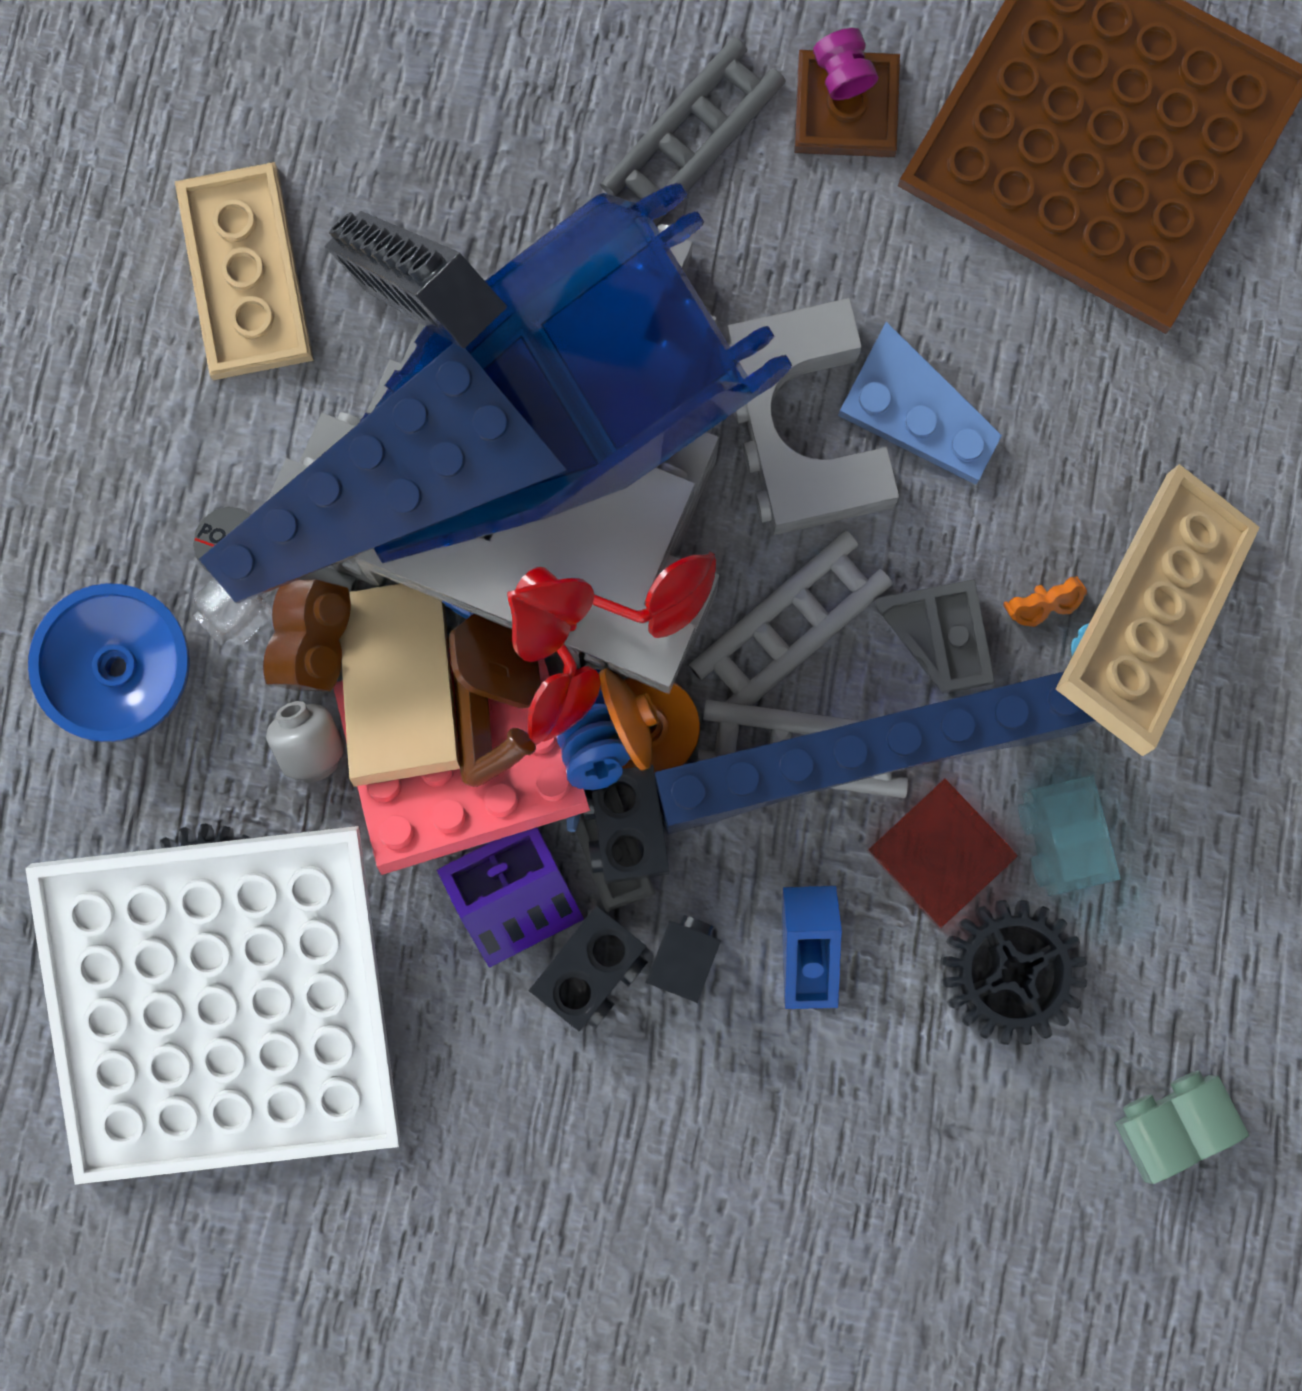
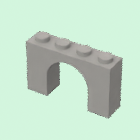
[719,298,899,536]

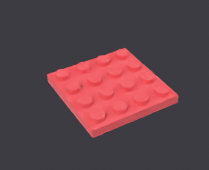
[333,648,590,875]

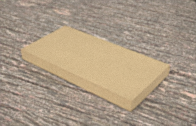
[175,162,314,380]
[340,583,460,787]

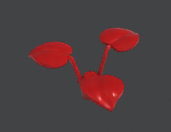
[507,551,716,745]

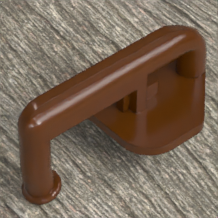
[449,613,541,787]

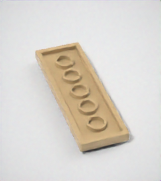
[1056,464,1260,756]

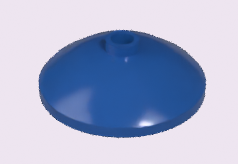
[28,583,190,742]

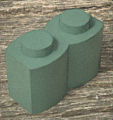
[1115,1070,1250,1184]

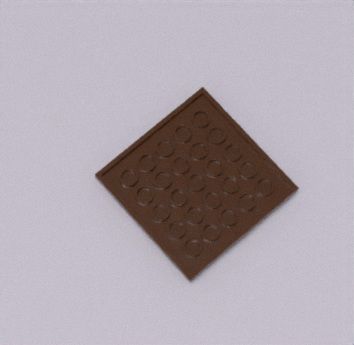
[898,0,1302,334]

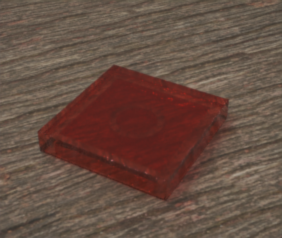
[866,778,1018,929]

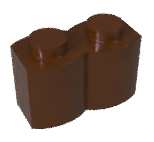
[263,579,351,692]

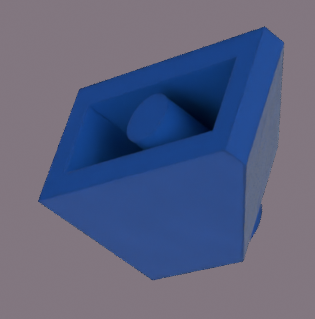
[782,886,842,1009]

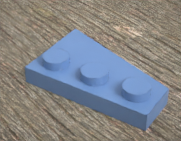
[838,322,1002,485]

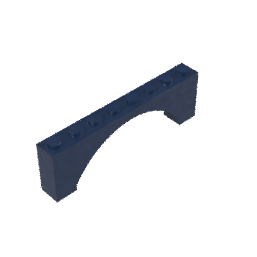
[655,671,1096,834]

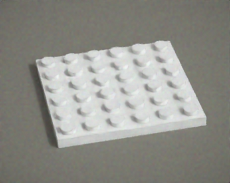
[25,826,401,1185]

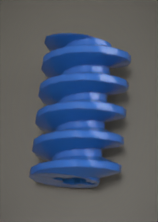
[557,669,630,790]

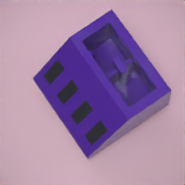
[437,827,585,968]

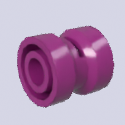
[813,27,878,100]

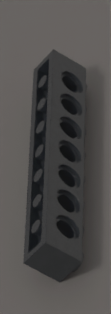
[324,211,508,349]

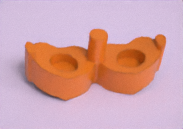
[1003,576,1087,627]

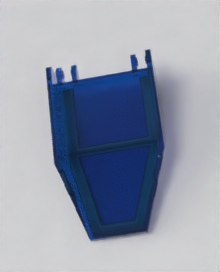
[360,183,792,563]

